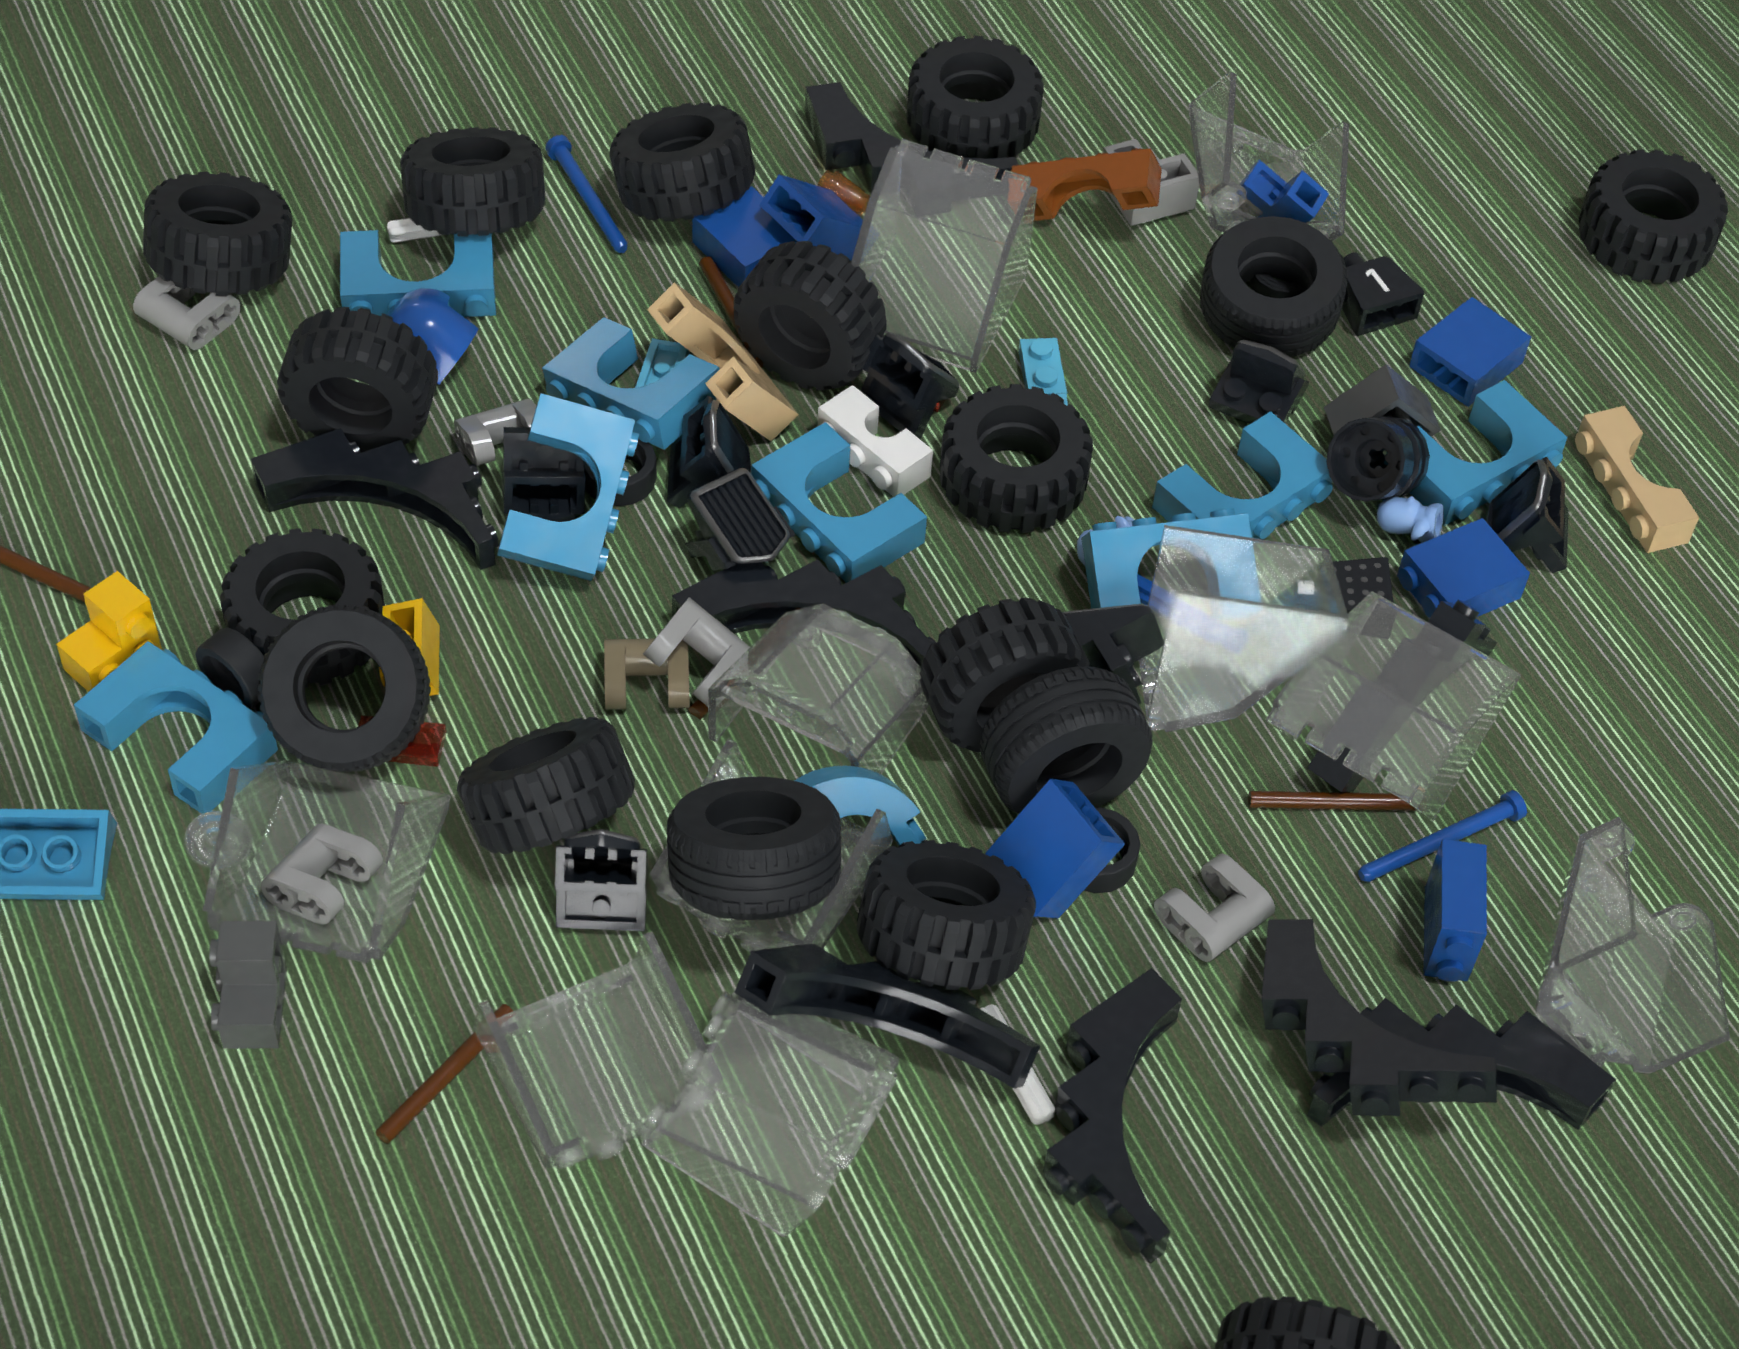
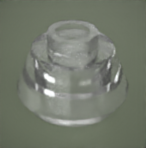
[184,811,246,868]

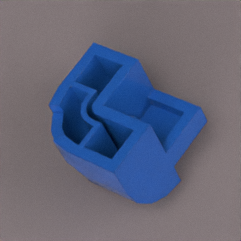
[387,288,479,385]

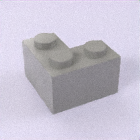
[1103,139,1201,226]

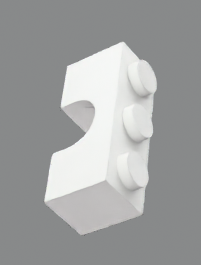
[817,385,933,497]

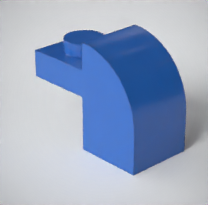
[1236,159,1330,223]

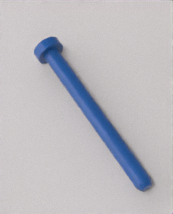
[545,135,628,253]
[1358,790,1527,882]

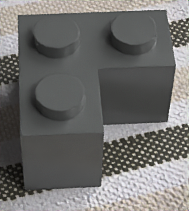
[1324,364,1441,437]
[209,921,287,1049]

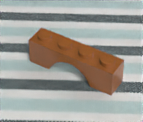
[1008,148,1162,223]

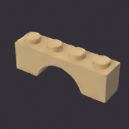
[1575,406,1699,553]

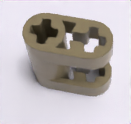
[604,638,690,710]

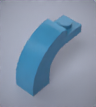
[794,766,927,846]

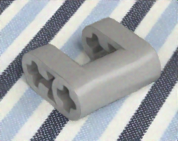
[133,276,240,350]
[454,398,536,466]
[643,597,754,707]
[261,823,383,925]
[1154,853,1275,962]

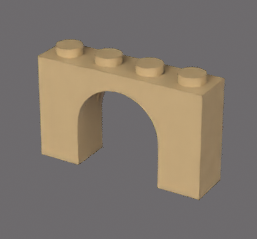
[647,282,799,441]

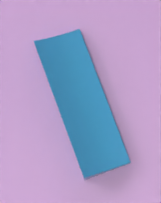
[0,809,118,900]

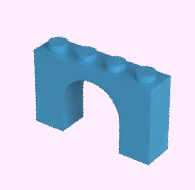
[340,230,496,317]
[542,317,720,450]
[1384,380,1568,526]
[497,393,639,581]
[1152,412,1333,542]
[751,422,927,583]
[1081,508,1262,619]
[74,641,278,816]

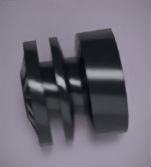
[1326,416,1430,502]

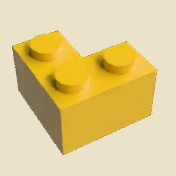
[56,571,162,692]

